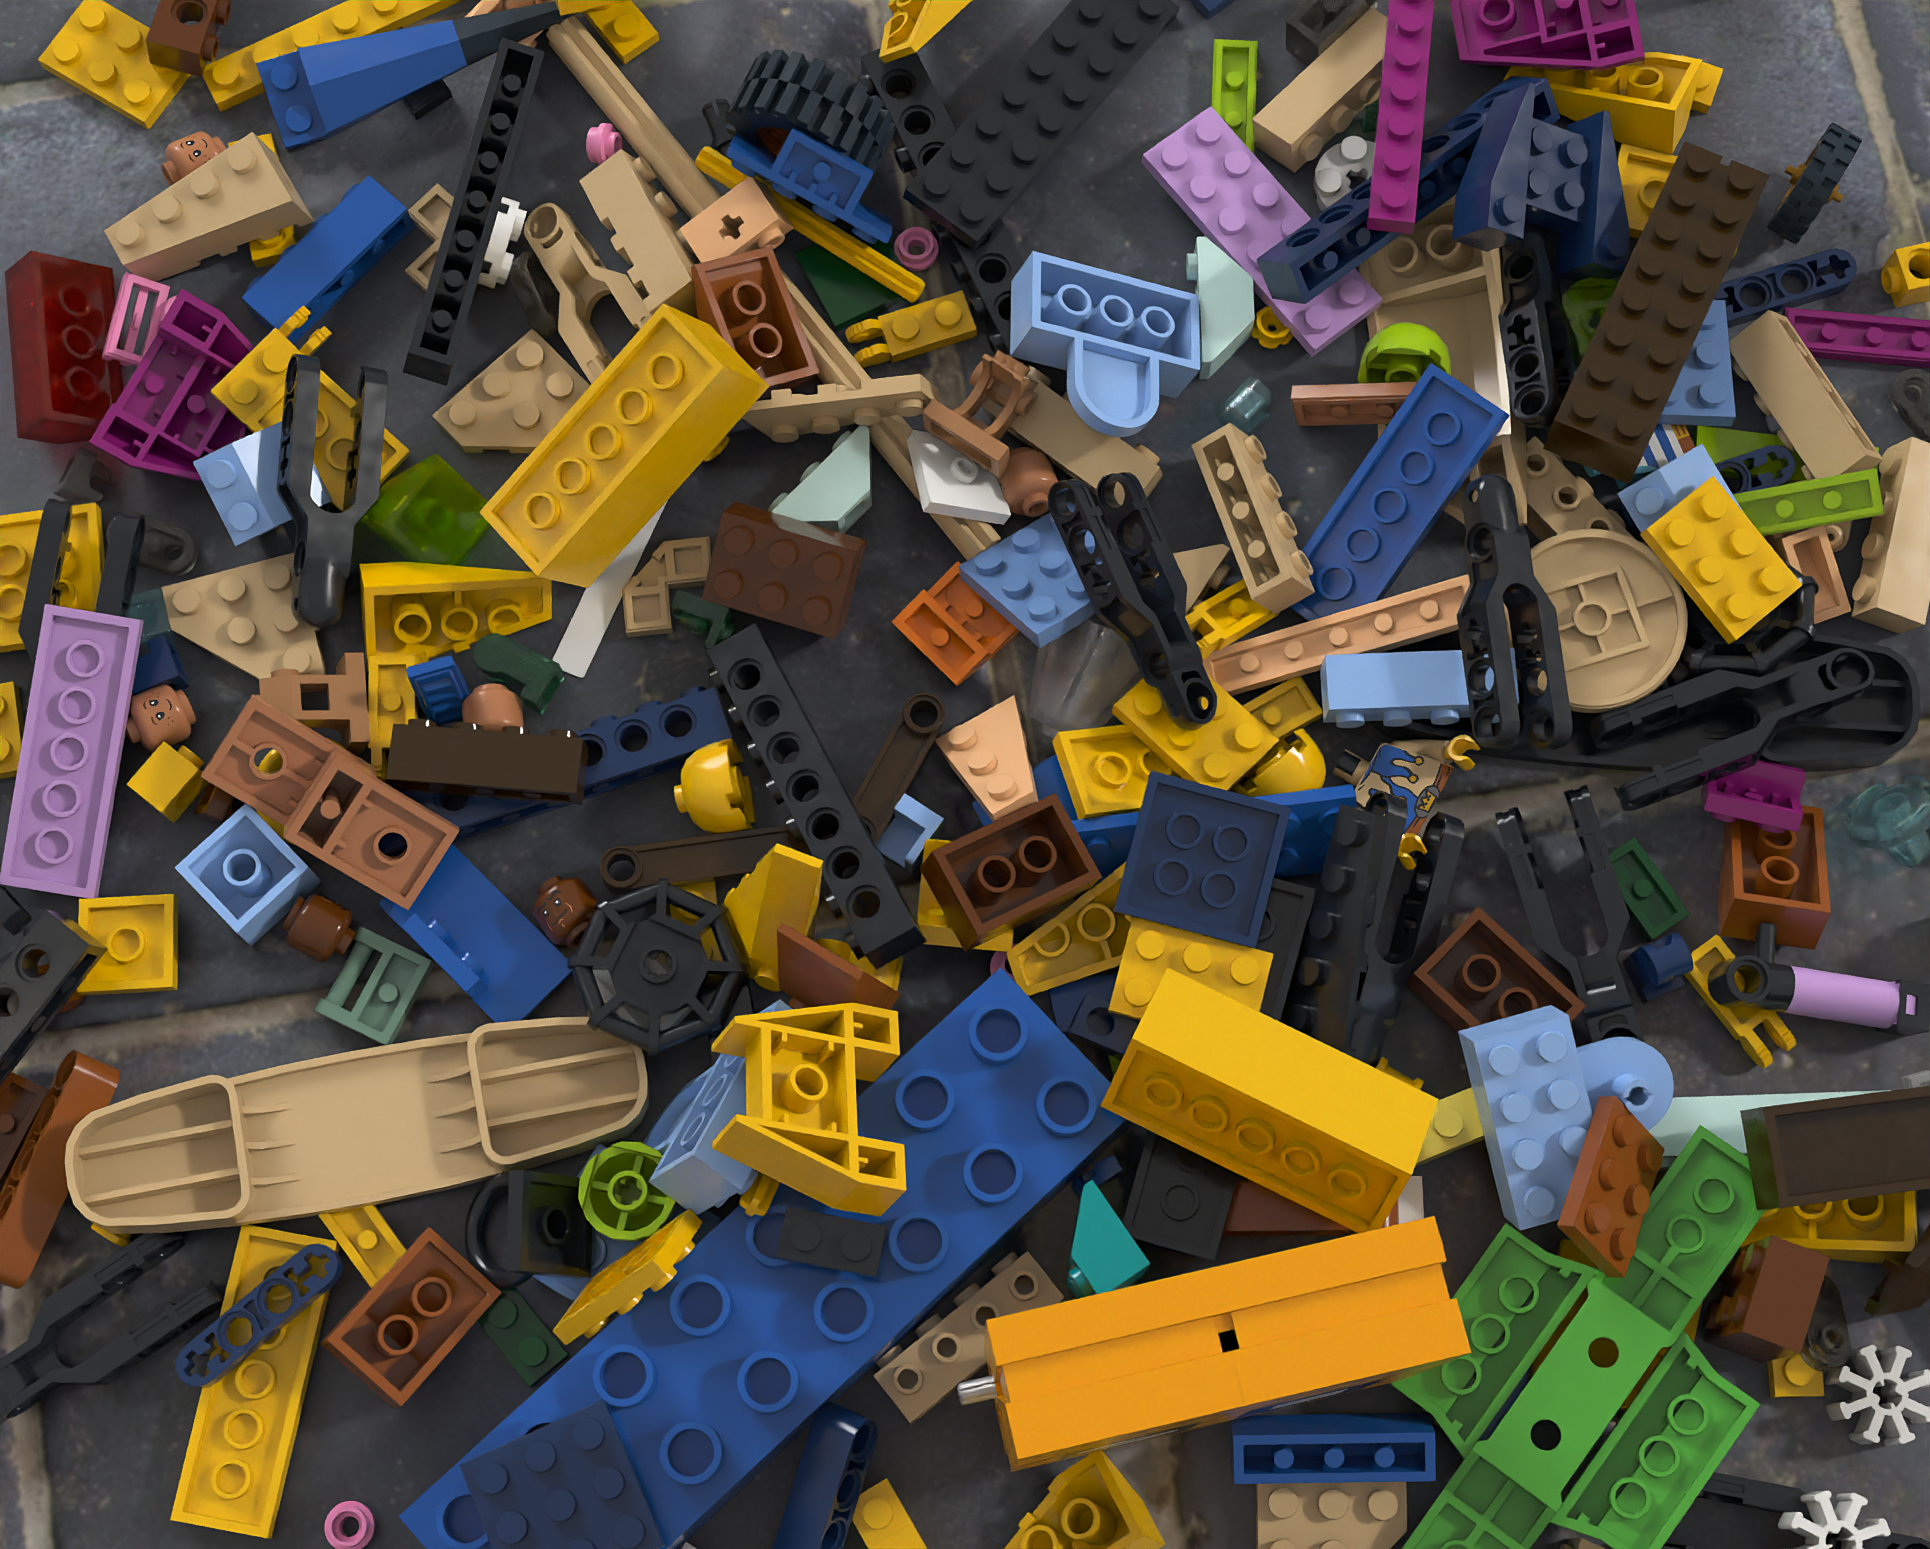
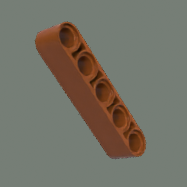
[0,1050,120,1289]
[1222,1182,1399,1236]

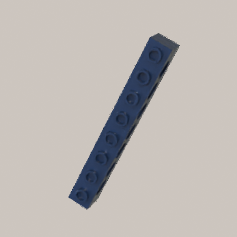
[1256,76,1560,304]
[378,686,733,857]

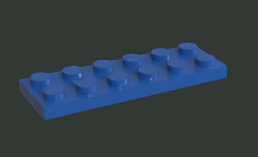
[1290,363,1510,621]
[1071,784,1356,900]

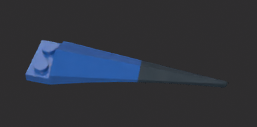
[256,1,578,151]

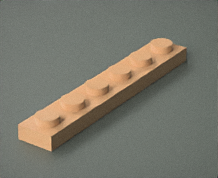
[1203,574,1470,696]

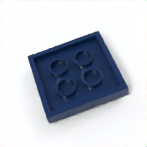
[1113,771,1291,949]
[459,1400,666,1549]

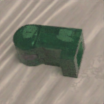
[473,633,565,715]

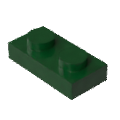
[1609,837,1690,943]
[477,1287,570,1388]

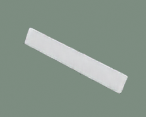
[551,500,668,678]

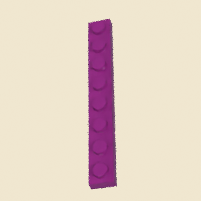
[1366,0,1434,234]

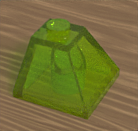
[360,453,490,566]

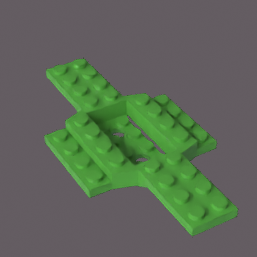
[1391,1125,1765,1549]

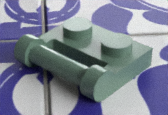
[314,927,435,1046]

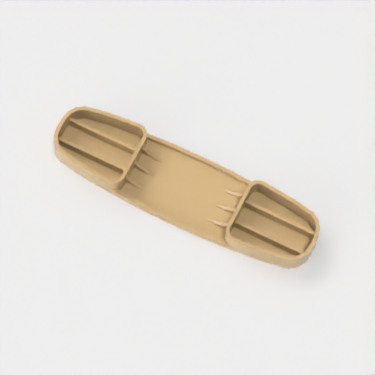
[65,1017,649,1234]

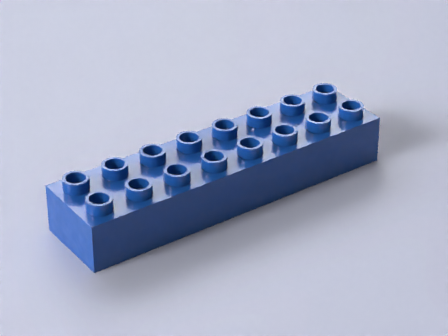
[398,967,1132,1549]

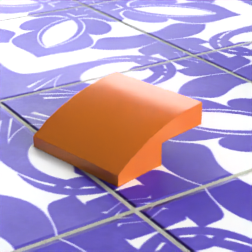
[892,561,1019,686]

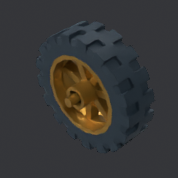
[1766,122,1862,245]

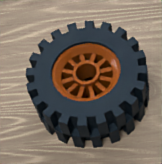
[724,50,895,195]

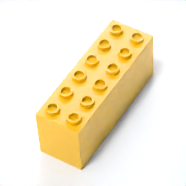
[479,303,770,588]
[1100,967,1439,1233]

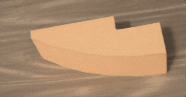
[1763,481,1852,624]

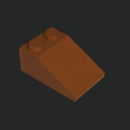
[691,246,820,400]
[1718,805,1831,950]
[777,922,901,1010]
[320,1227,502,1409]

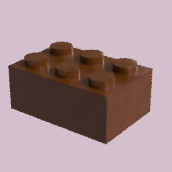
[702,502,867,639]
[920,793,1102,952]
[1406,906,1586,1033]
[1703,1235,1830,1363]

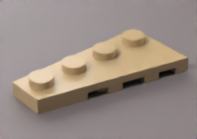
[742,374,939,443]

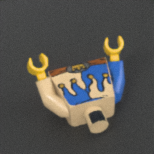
[1332,735,1480,870]

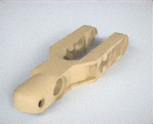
[524,203,652,384]

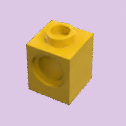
[1881,242,1930,308]
[127,741,209,823]

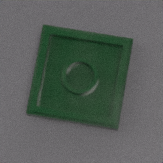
[795,226,906,332]

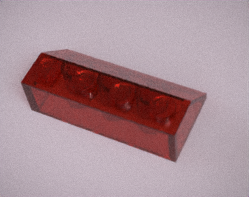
[4,250,123,445]

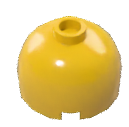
[1232,729,1326,797]
[674,738,755,834]

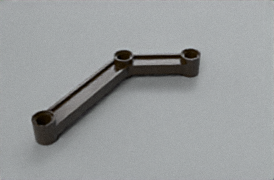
[600,693,945,896]

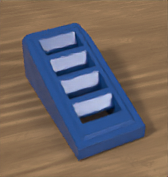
[406,656,470,727]

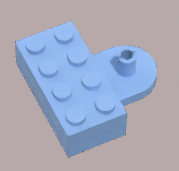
[1010,251,1200,437]
[643,999,792,1216]
[1458,1005,1674,1231]

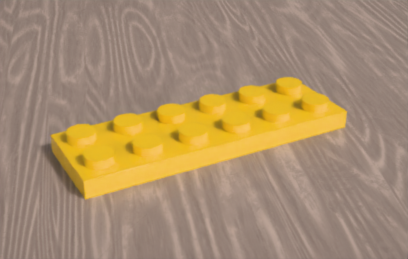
[170,1225,340,1538]

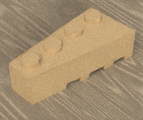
[104,132,314,282]
[579,149,701,319]

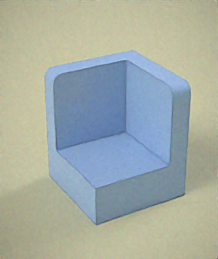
[877,793,944,875]

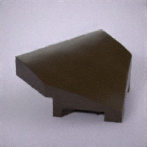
[1864,1223,1930,1316]

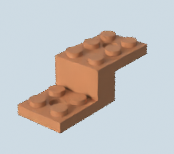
[201,694,460,910]

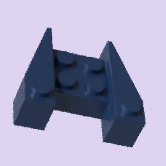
[1452,83,1630,286]

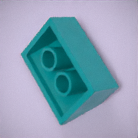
[1065,1180,1150,1299]

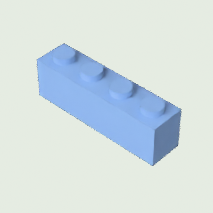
[1320,648,1519,728]

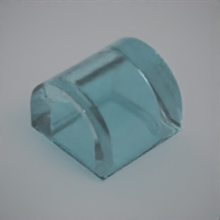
[1215,377,1271,436]

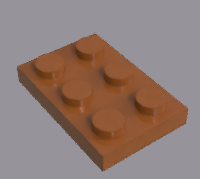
[1557,1096,1665,1278]

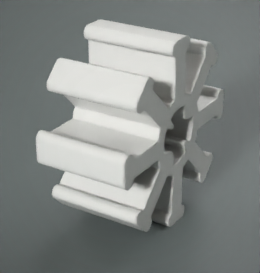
[1825,1345,1930,1446]
[1778,1491,1891,1549]

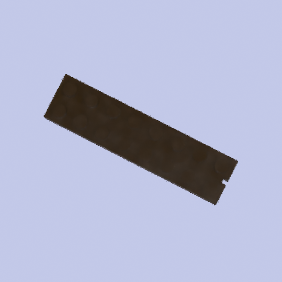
[1543,142,1770,485]
[1740,1086,1930,1210]

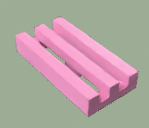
[102,272,170,367]

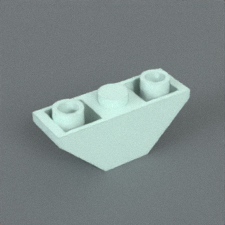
[1186,236,1255,379]
[768,425,872,533]

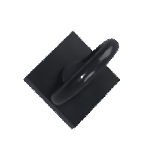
[465,1170,592,1289]

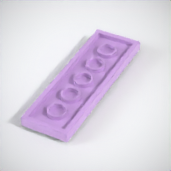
[1141,106,1383,357]
[0,604,144,898]

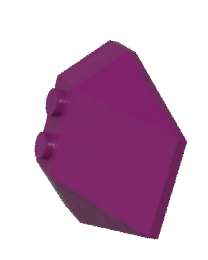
[1449,0,1646,71]
[89,289,255,483]

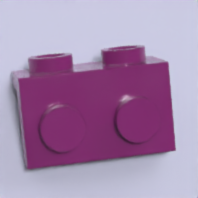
[1701,760,1806,833]

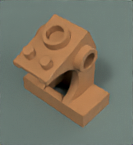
[922,350,1038,478]
[255,653,370,755]

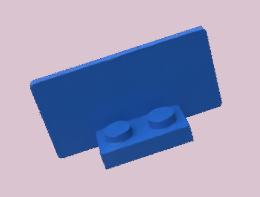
[726,126,893,244]
[379,844,573,1023]

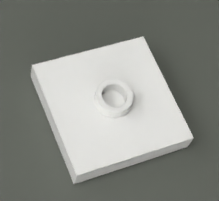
[907,430,1011,525]

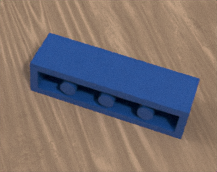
[241,176,415,345]
[1230,1413,1436,1484]

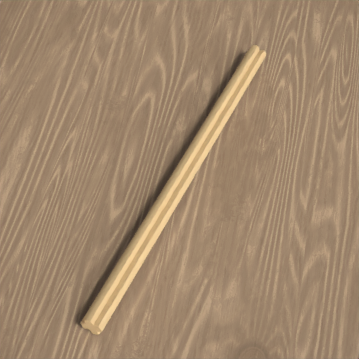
[546,15,1001,561]

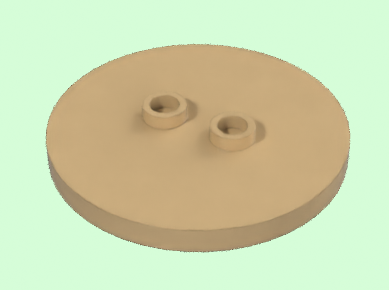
[1503,529,1688,713]

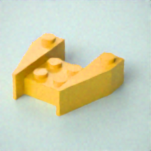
[712,1002,906,1217]

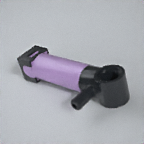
[1707,922,1930,1036]

